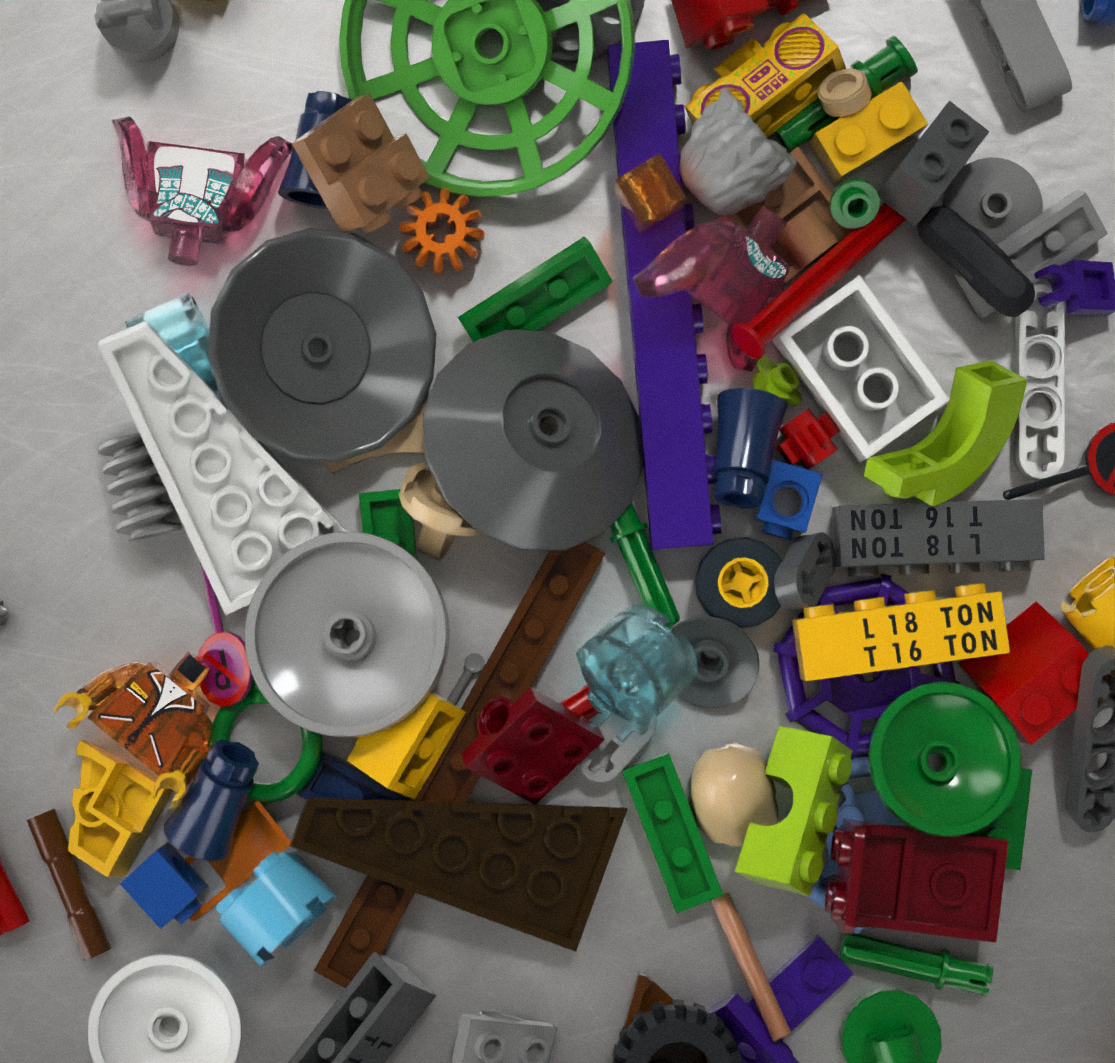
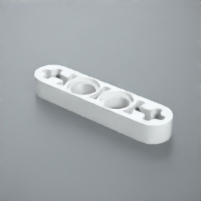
[1015,284,1065,480]

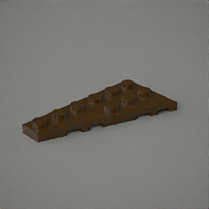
[289,797,628,952]

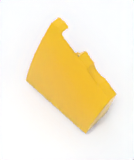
[68,740,173,877]

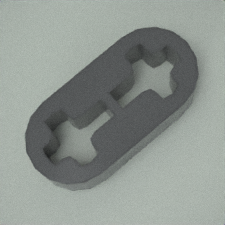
[774,532,836,611]

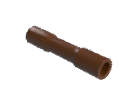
[26,808,112,961]

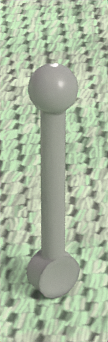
[447,653,485,705]

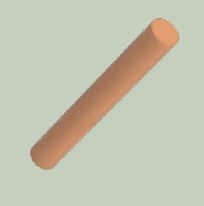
[711,893,792,1042]

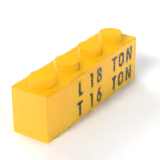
[792,583,1010,681]

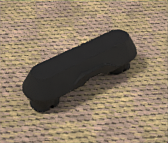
[917,206,1035,317]

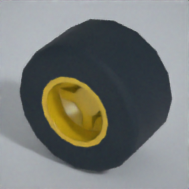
[695,537,782,628]

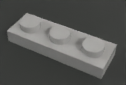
[954,189,1108,318]

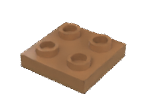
[721,147,854,289]

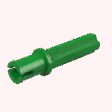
[610,503,680,631]
[840,933,993,997]

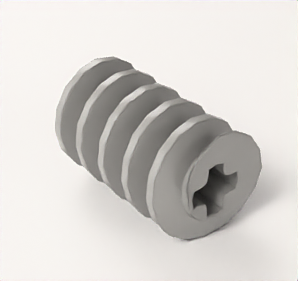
[97,433,182,541]

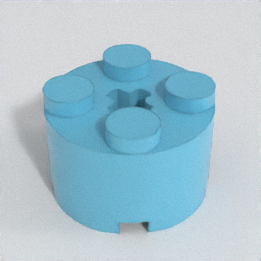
[216,850,336,967]

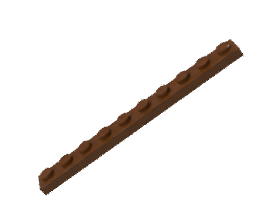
[314,542,606,989]

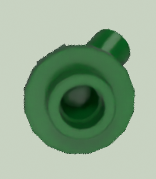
[829,178,880,229]

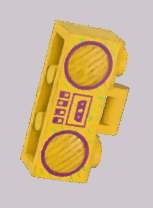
[684,13,846,138]

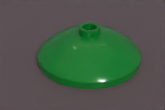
[869,682,1021,837]

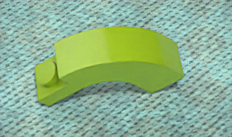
[864,360,1028,507]

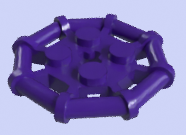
[773,573,960,760]

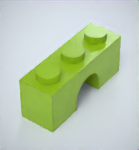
[735,726,853,897]

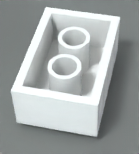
[772,275,950,462]

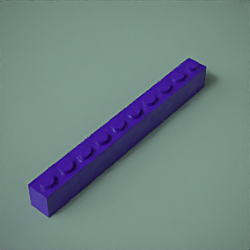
[607,40,721,550]

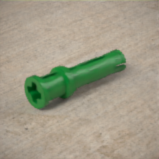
[774,35,918,153]

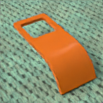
[185,801,291,921]

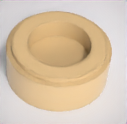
[818,69,872,117]

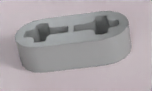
[579,698,657,783]

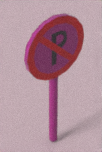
[197,560,253,707]

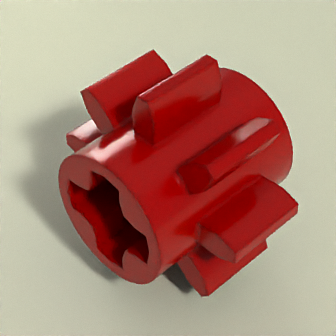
[776,408,840,470]

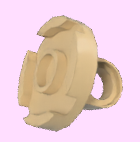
[399,462,482,561]

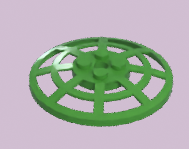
[339,0,635,197]

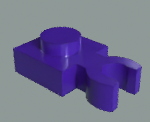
[1034,260,1115,316]

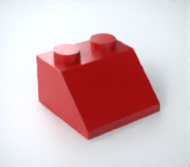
[957,601,1106,745]

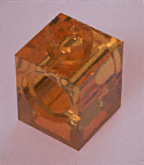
[614,153,686,233]

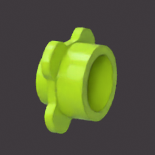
[753,356,802,407]

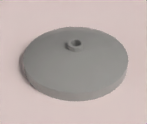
[245,532,450,738]

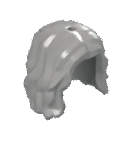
[679,88,797,215]

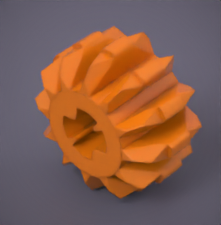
[399,188,485,275]

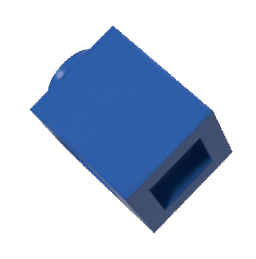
[753,460,823,540]
[120,842,208,929]

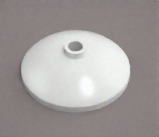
[88,954,242,1063]

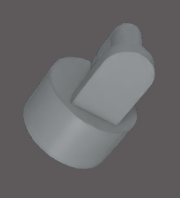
[94,0,179,62]

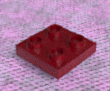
[461,687,605,804]

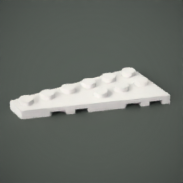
[98,321,346,615]

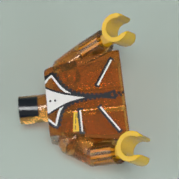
[53,651,212,809]

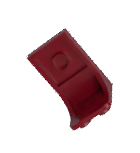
[824,818,1009,943]

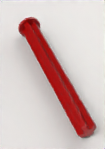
[732,203,907,359]

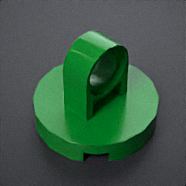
[839,987,942,1063]

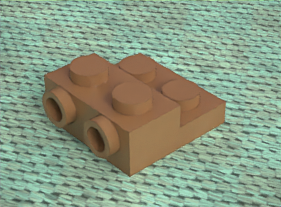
[291,92,430,233]

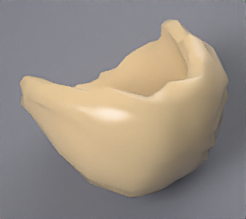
[690,742,778,847]

